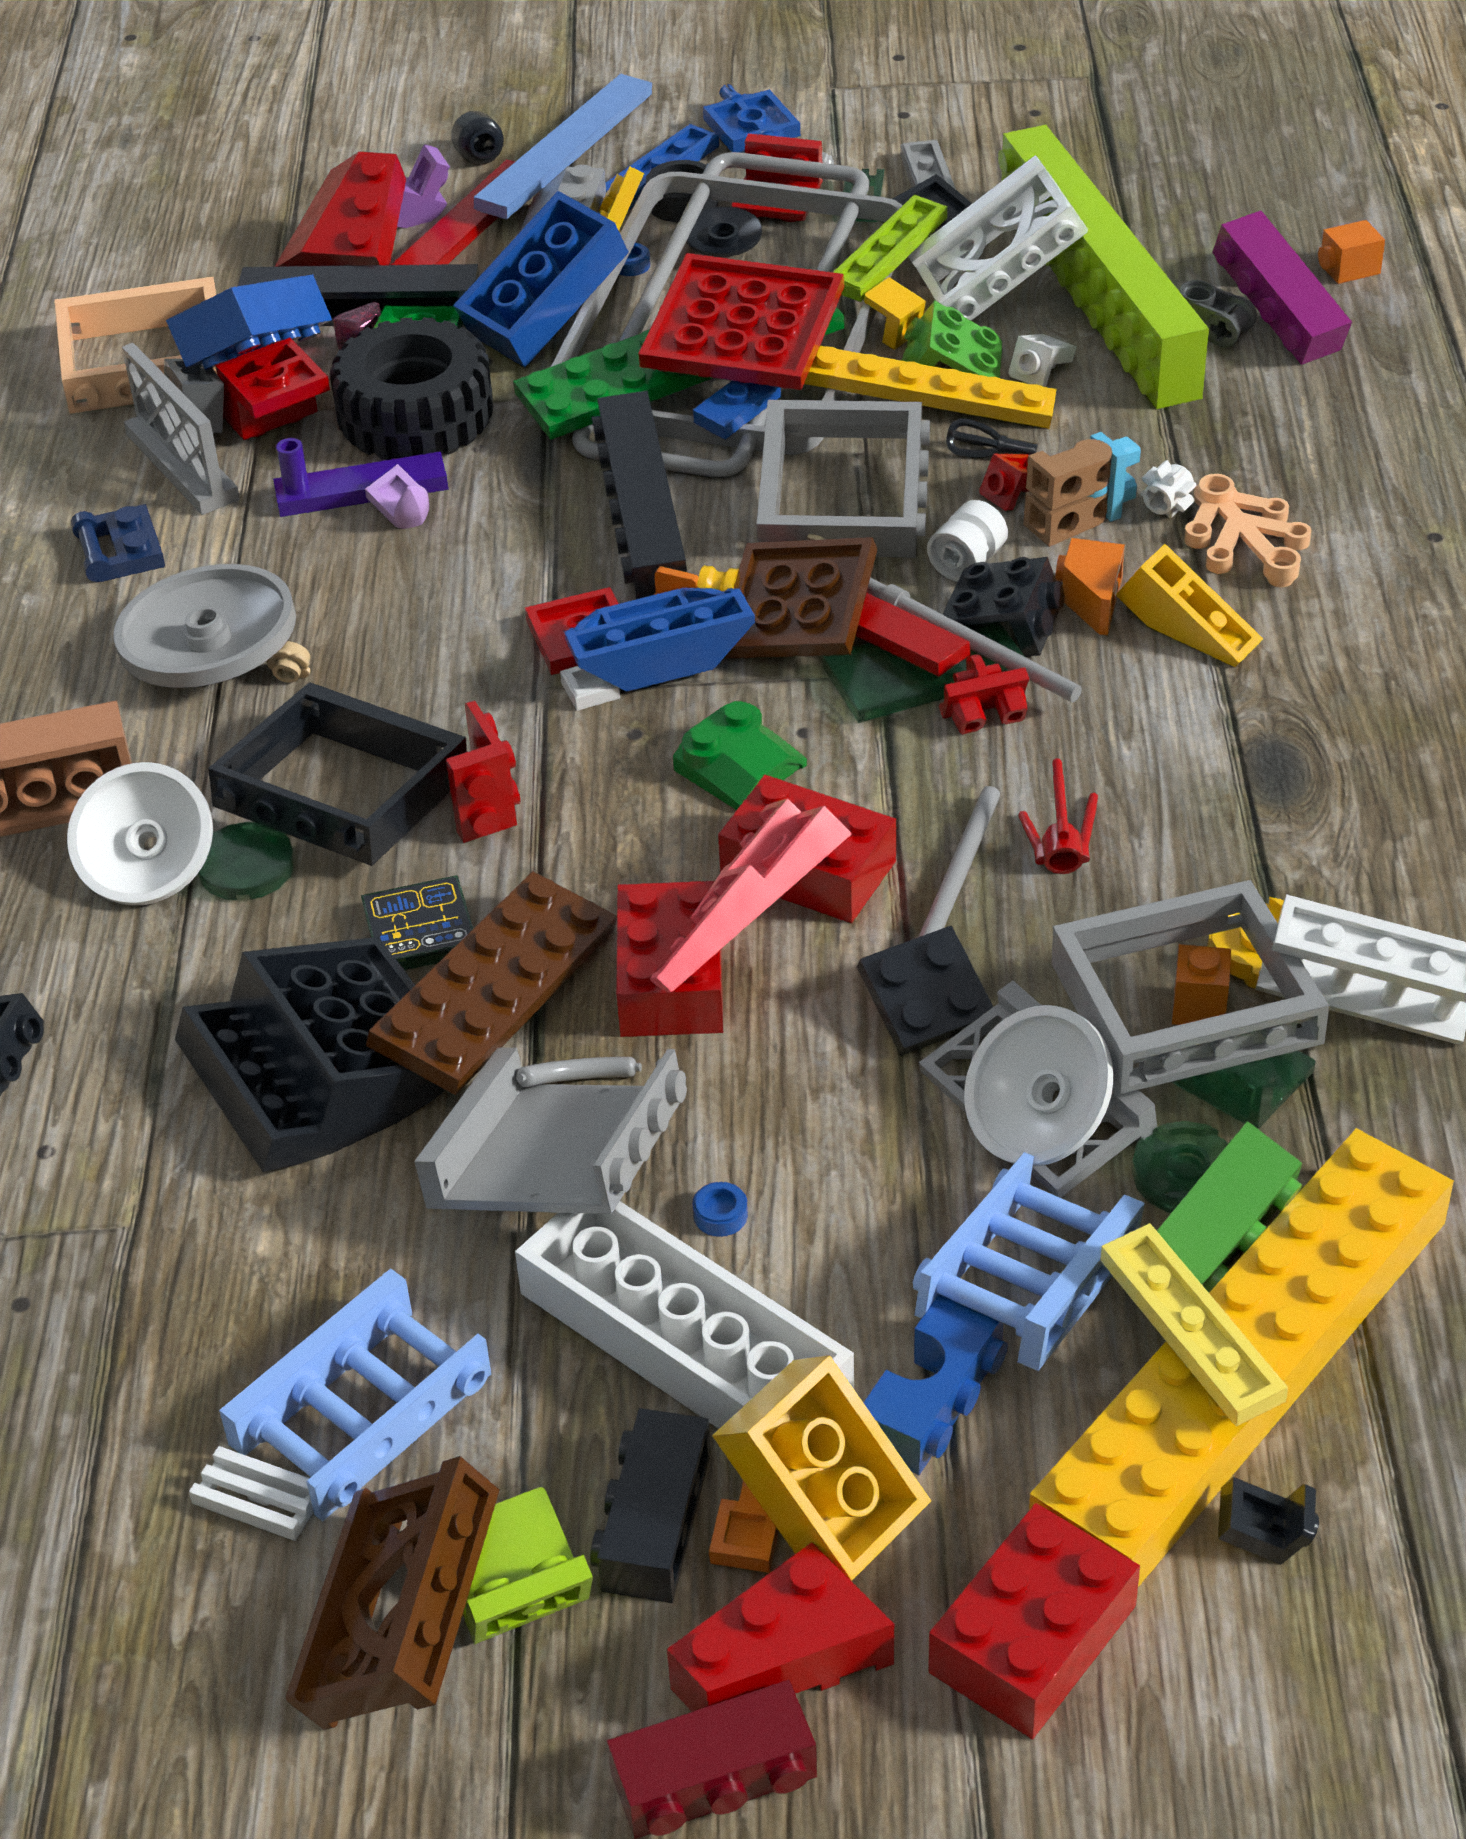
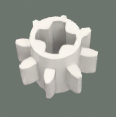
[1140,460,1197,518]

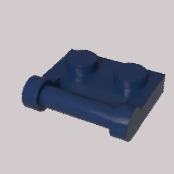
[71,504,166,582]

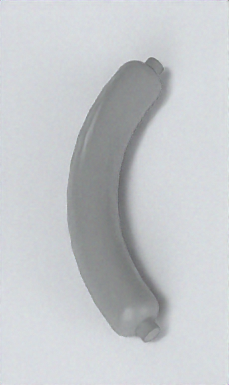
[516,1057,642,1087]

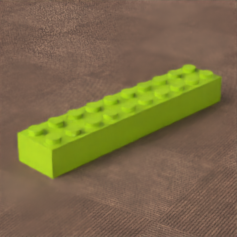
[998,125,1209,409]

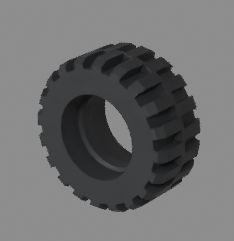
[330,317,494,460]

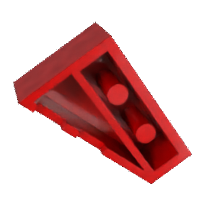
[667,1542,895,1712]

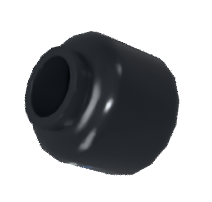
[451,111,504,165]

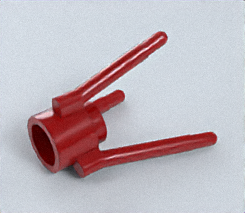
[1018,758,1098,874]

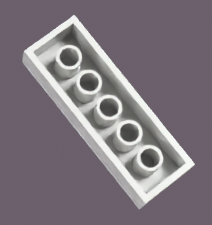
[515,1201,854,1429]

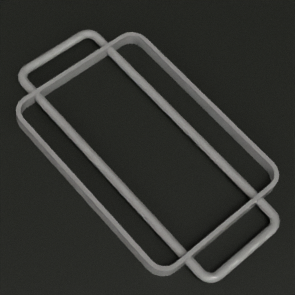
[551,152,903,478]

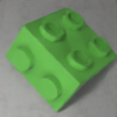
[902,300,1002,378]

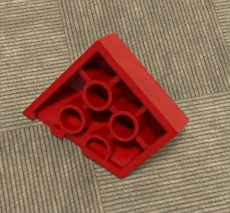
[275,151,406,267]

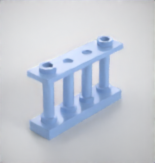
[913,1152,1145,1371]
[219,1268,491,1522]

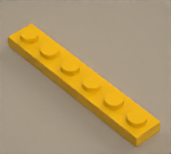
[804,346,1057,429]

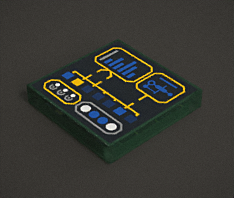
[361,875,473,970]

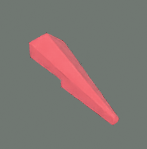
[650,798,852,993]

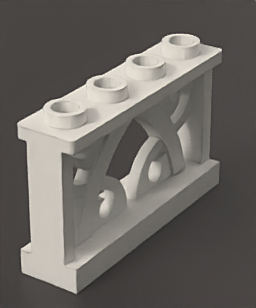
[908,155,1088,321]

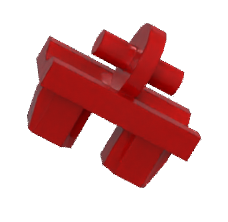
[939,654,1029,735]

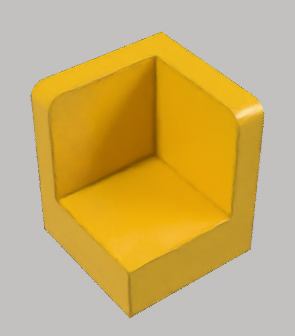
[864,277,926,350]

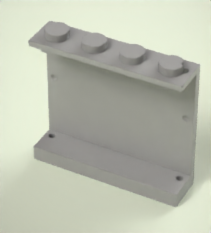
[414,1047,687,1214]

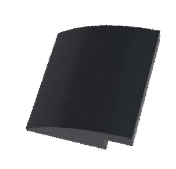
[175,937,446,1172]

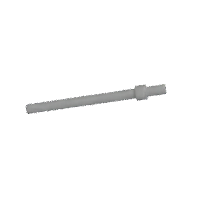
[867,577,1082,703]
[913,786,1000,939]

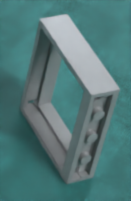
[756,400,930,558]
[1052,880,1329,1094]

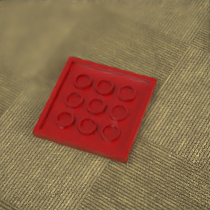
[638,253,844,390]

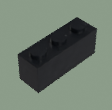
[590,1408,711,1603]

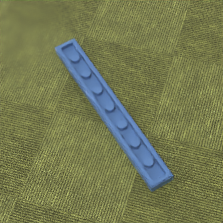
[474,74,652,219]

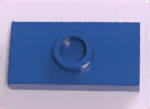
[693,380,781,440]

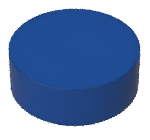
[619,243,651,276]
[692,1182,748,1237]

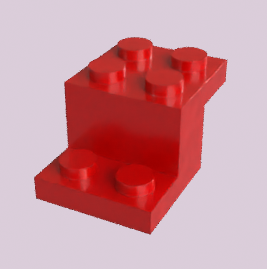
[215,337,330,440]

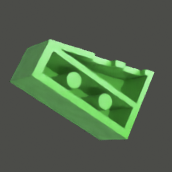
[1157,1121,1302,1292]

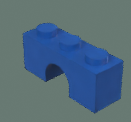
[863,1294,1008,1475]

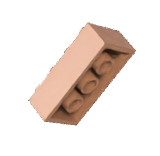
[0,700,132,837]

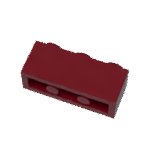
[606,1680,817,1839]

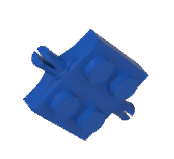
[703,84,801,153]

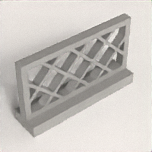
[122,343,240,515]
[919,980,1158,1198]

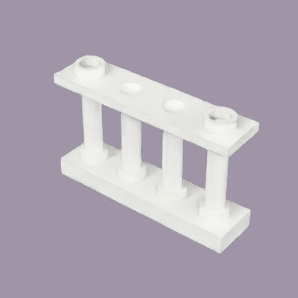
[1255,894,1466,1045]

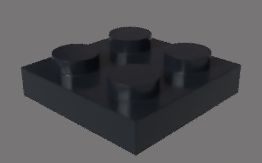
[857,925,993,1056]

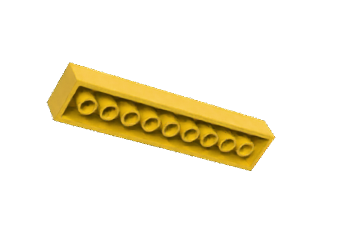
[1029,1128,1454,1587]

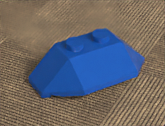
[564,588,755,692]

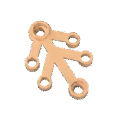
[1184,474,1312,587]

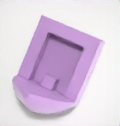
[365,464,429,529]

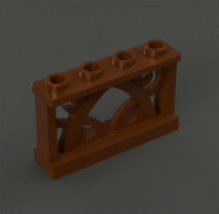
[286,1456,500,1730]

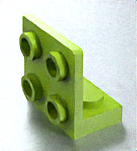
[463,1487,593,1645]

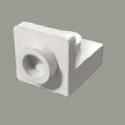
[1008,334,1077,387]

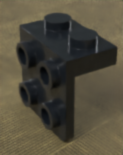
[942,557,1065,657]

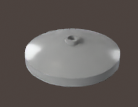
[113,564,296,688]

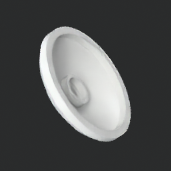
[67,762,213,905]
[964,1005,1113,1167]

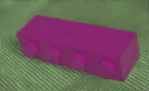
[1212,210,1352,365]

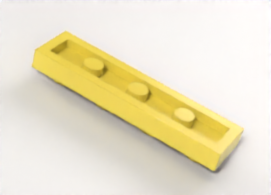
[1100,1223,1288,1426]

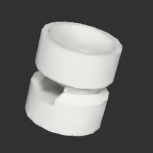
[927,500,1008,582]

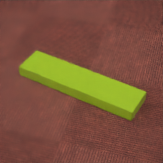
[834,195,947,302]

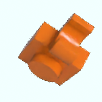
[709,1481,779,1573]

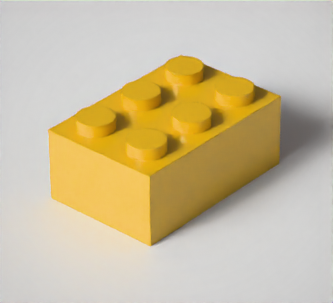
[712,1355,931,1581]

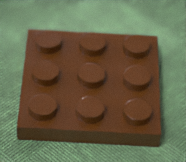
[723,537,878,659]

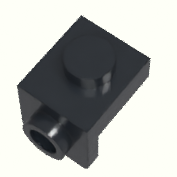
[1218,1477,1319,1565]

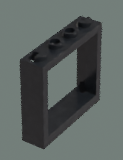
[208,682,467,866]

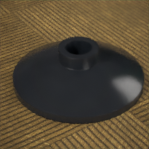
[686,207,762,257]

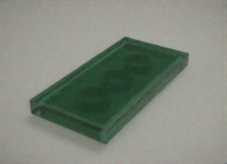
[823,622,1025,723]

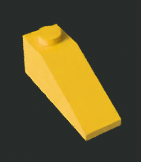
[1116,544,1263,667]

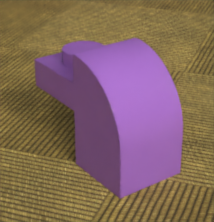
[397,144,450,228]

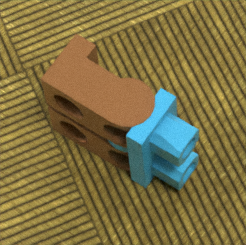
[1023,432,1141,547]

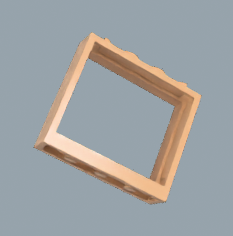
[55,277,217,414]

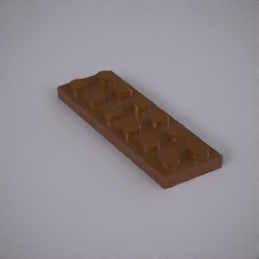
[366,871,617,1095]

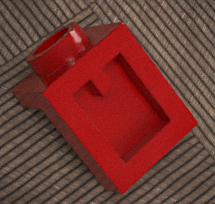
[979,454,1029,511]

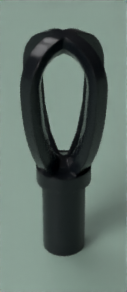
[946,418,1038,458]

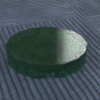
[198,821,294,900]
[1132,1121,1231,1213]

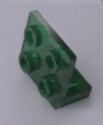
[1172,1051,1316,1129]

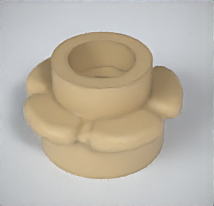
[266,641,311,683]

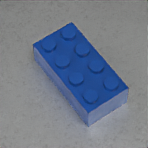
[453,191,629,368]
[166,274,332,370]

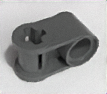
[1179,280,1257,348]

